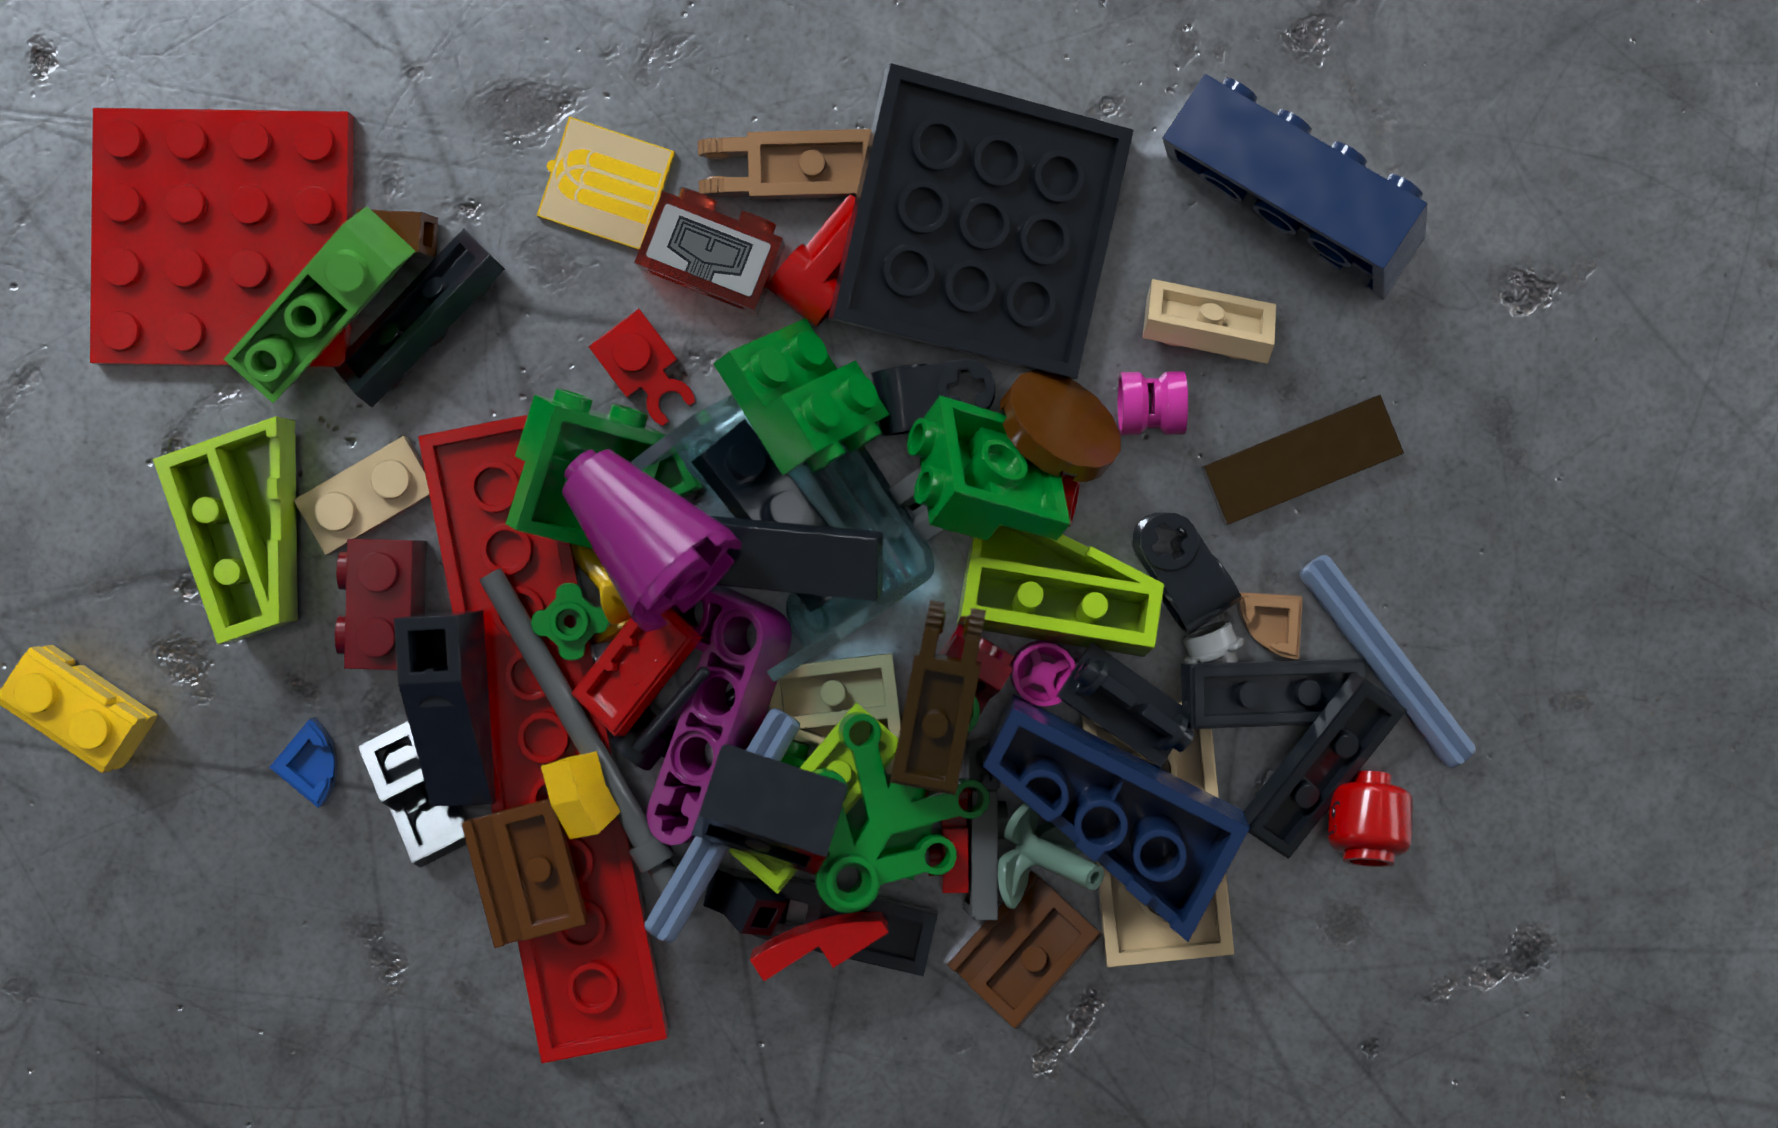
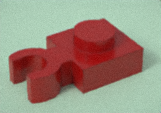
[588,308,697,427]
[927,778,968,893]

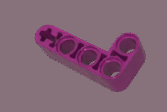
[646,585,792,845]

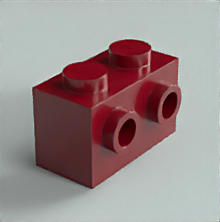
[335,539,427,670]

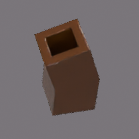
[356,208,438,257]

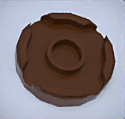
[1000,370,1121,482]

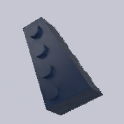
[1162,73,1428,300]
[983,694,1250,942]

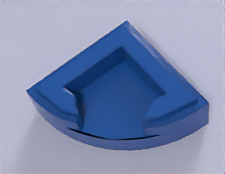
[269,717,337,808]

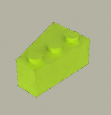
[153,416,298,644]
[956,525,1164,657]

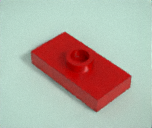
[571,608,702,736]

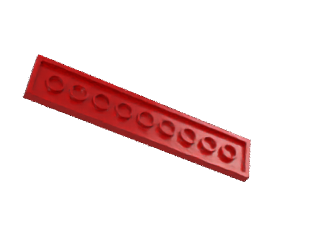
[418,415,669,1064]

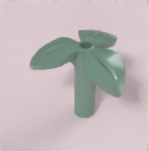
[998,803,1104,909]

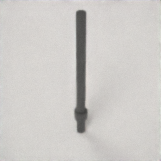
[479,568,676,894]

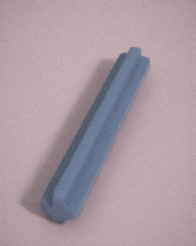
[1299,555,1476,769]
[644,708,800,943]

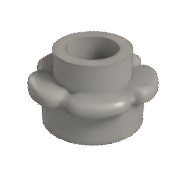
[1183,621,1244,663]

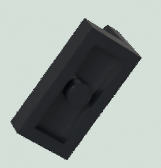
[691,744,847,875]

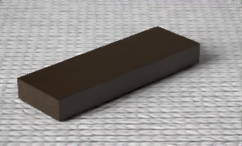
[1201,395,1404,525]

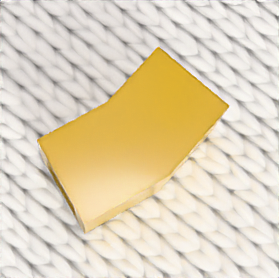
[541,751,621,839]

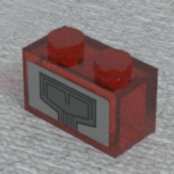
[634,187,785,316]

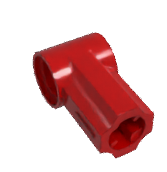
[767,194,855,328]

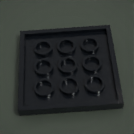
[828,63,1134,379]

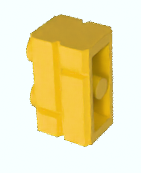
[0,645,158,773]

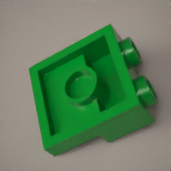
[713,318,890,475]
[506,388,668,549]
[907,395,1070,541]

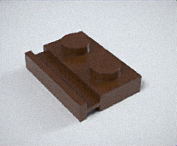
[461,798,589,948]
[947,870,1103,1029]

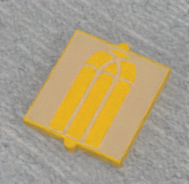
[536,116,676,252]

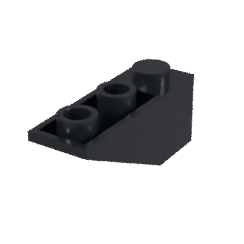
[394,610,496,807]

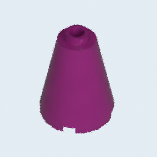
[562,449,742,632]

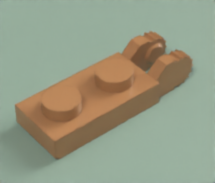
[697,129,871,200]

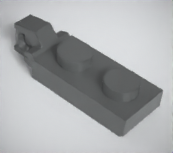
[963,739,1008,920]

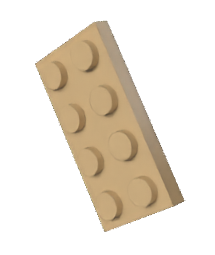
[1080,701,1235,967]

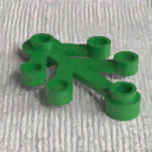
[813,697,990,913]

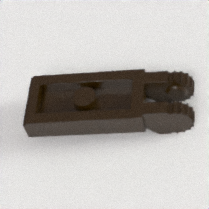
[890,600,986,795]

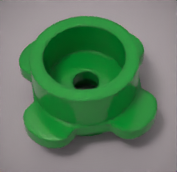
[531,583,609,660]

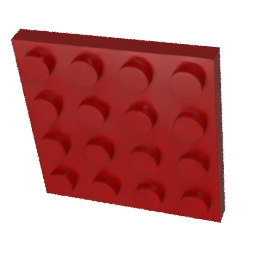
[90,108,354,368]

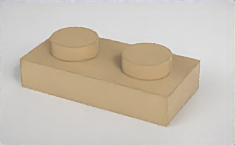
[1142,279,1276,364]
[293,436,430,555]

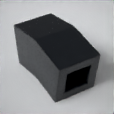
[703,868,787,936]

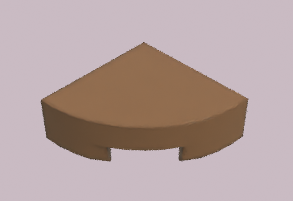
[1237,592,1303,660]

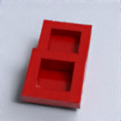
[750,912,888,981]

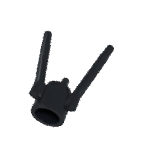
[611,666,735,771]

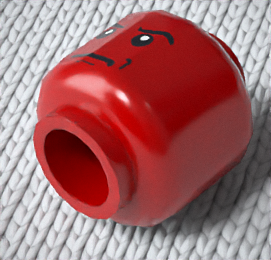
[1328,771,1413,867]

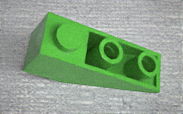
[223,207,415,403]

